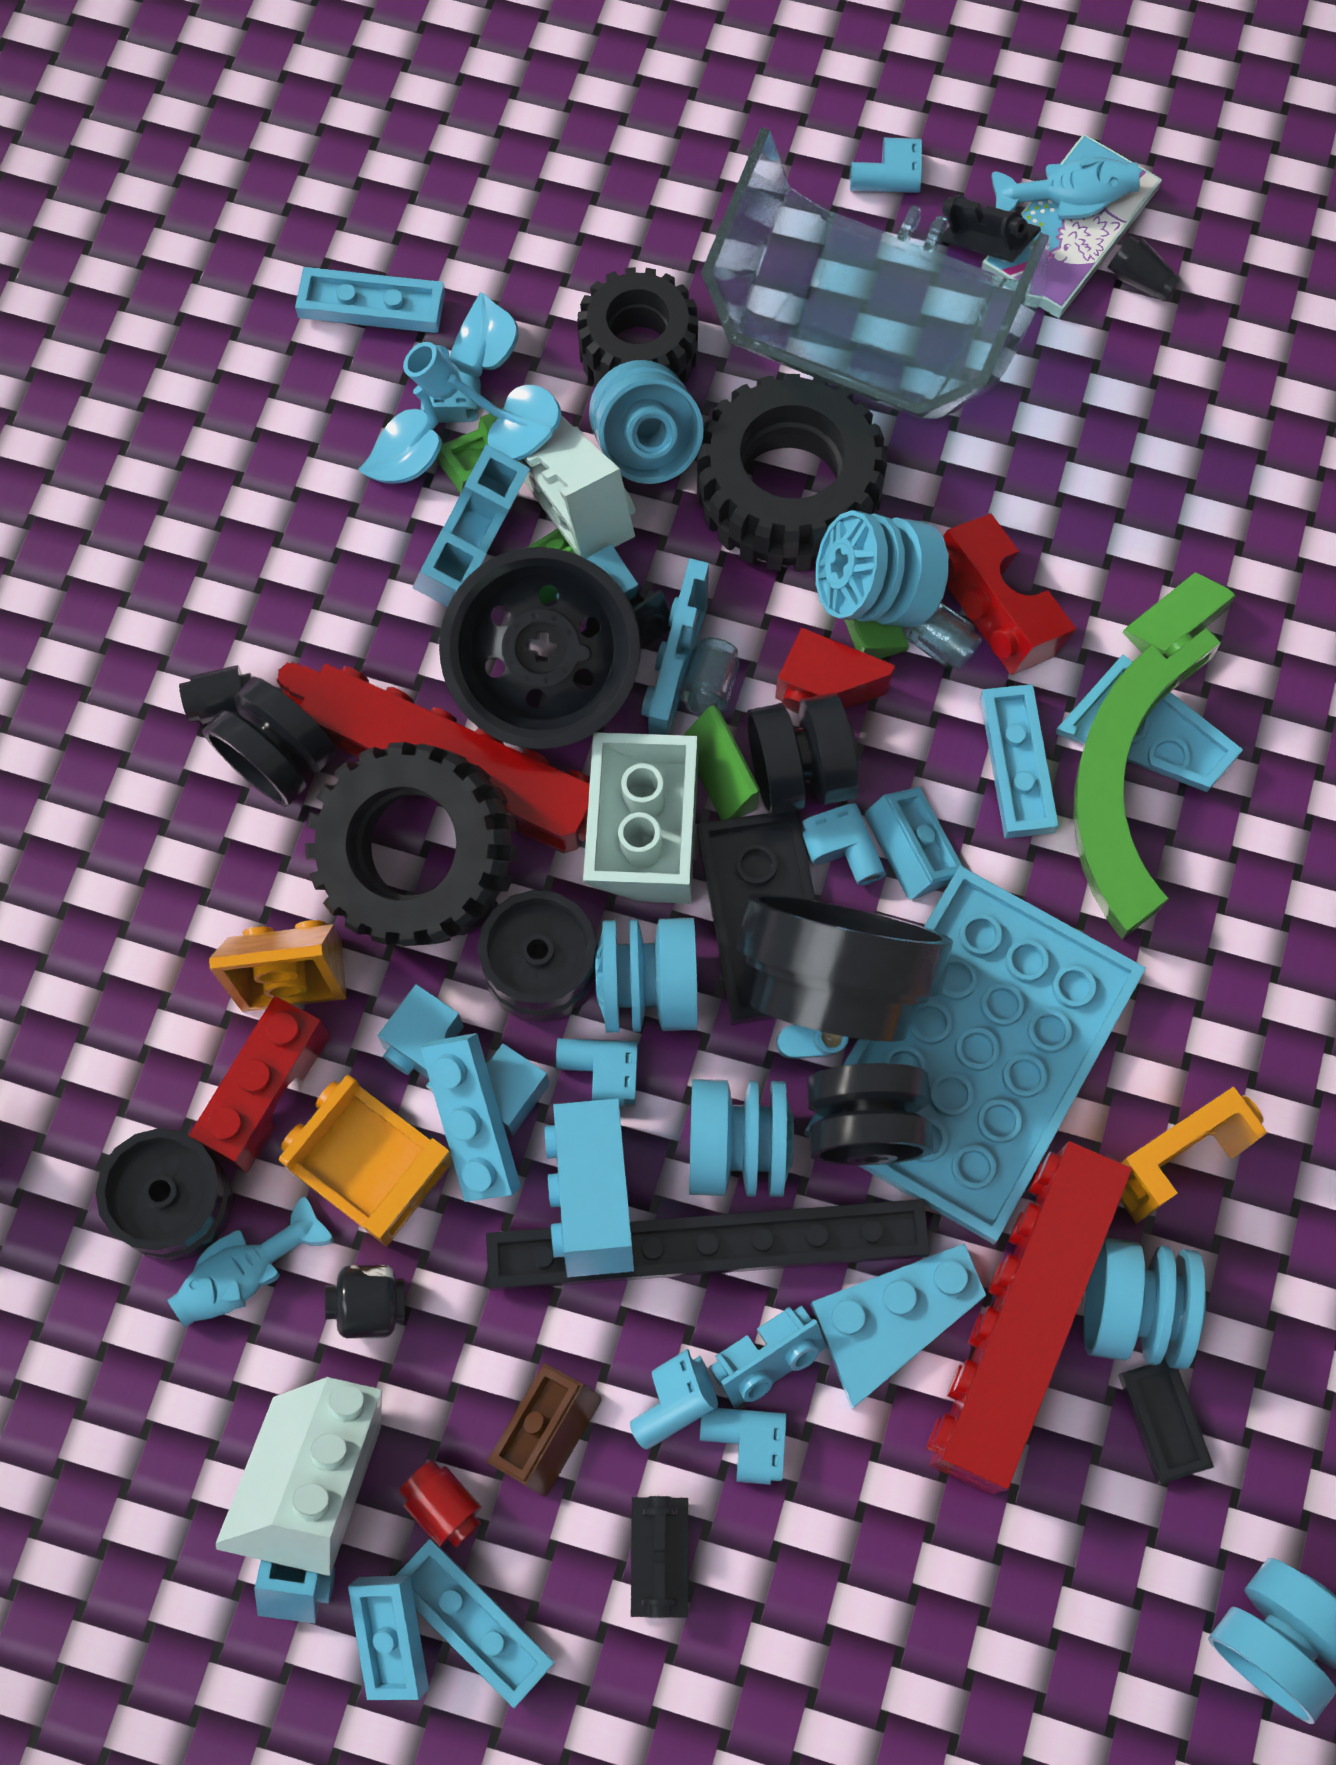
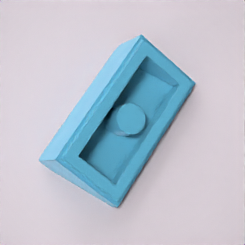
[865,787,963,900]

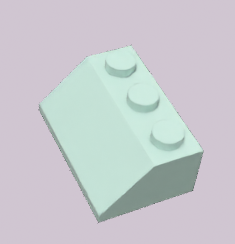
[583,732,699,904]
[216,1377,382,1576]

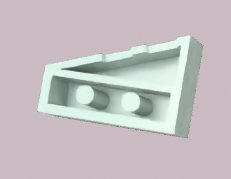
[518,415,636,559]

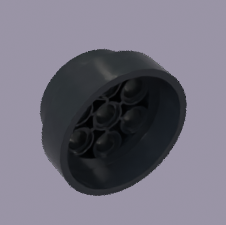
[737,894,953,1042]

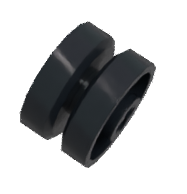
[202,676,337,807]
[478,890,597,1023]
[807,1063,933,1166]
[95,1128,234,1262]

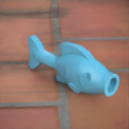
[991,155,1140,220]
[167,1197,334,1328]

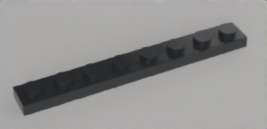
[486,1199,930,1291]

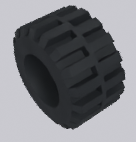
[577,267,699,387]

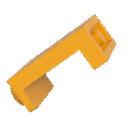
[278,1074,453,1247]
[1120,1086,1267,1224]

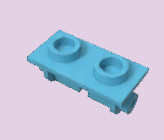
[709,1306,826,1409]

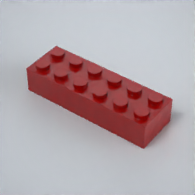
[925,1141,1132,1495]

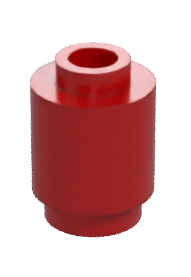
[398,1459,482,1548]

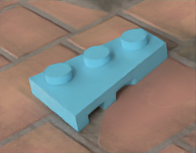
[810,1243,986,1410]

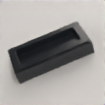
[1118,1359,1214,1485]

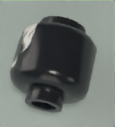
[325,1265,405,1339]

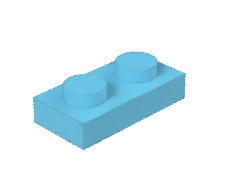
[348,1575,429,1700]

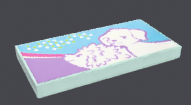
[981,134,1162,319]

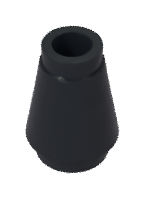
[1107,235,1181,302]

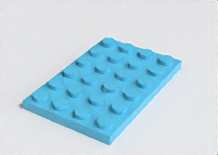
[804,866,1146,1244]

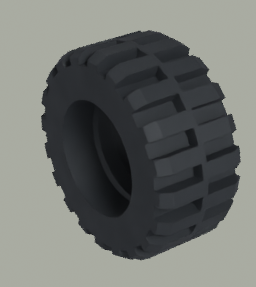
[697,373,887,571]
[305,742,519,946]

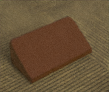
[486,1363,601,1496]

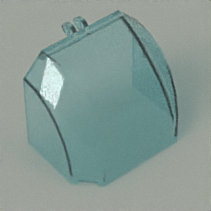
[701,127,1050,419]

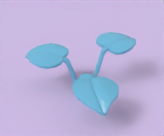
[358,292,561,484]

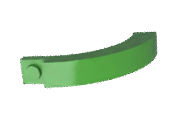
[1073,627,1221,940]

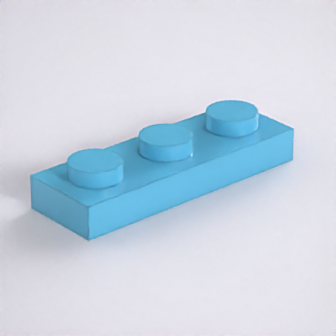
[295,267,445,333]
[980,684,1059,839]
[420,1033,521,1202]
[396,1539,555,1708]

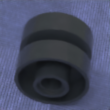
[747,692,859,816]

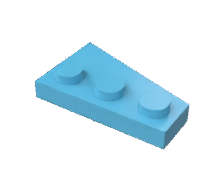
[641,558,709,735]
[1055,654,1243,792]

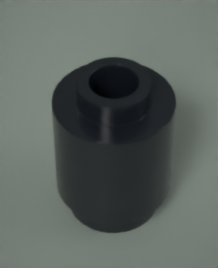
[179,665,253,725]

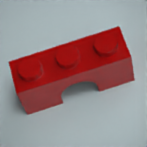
[943,513,1077,675]
[188,995,331,1173]

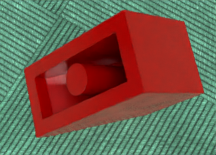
[775,627,895,714]

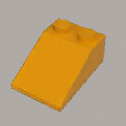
[209,920,347,1012]

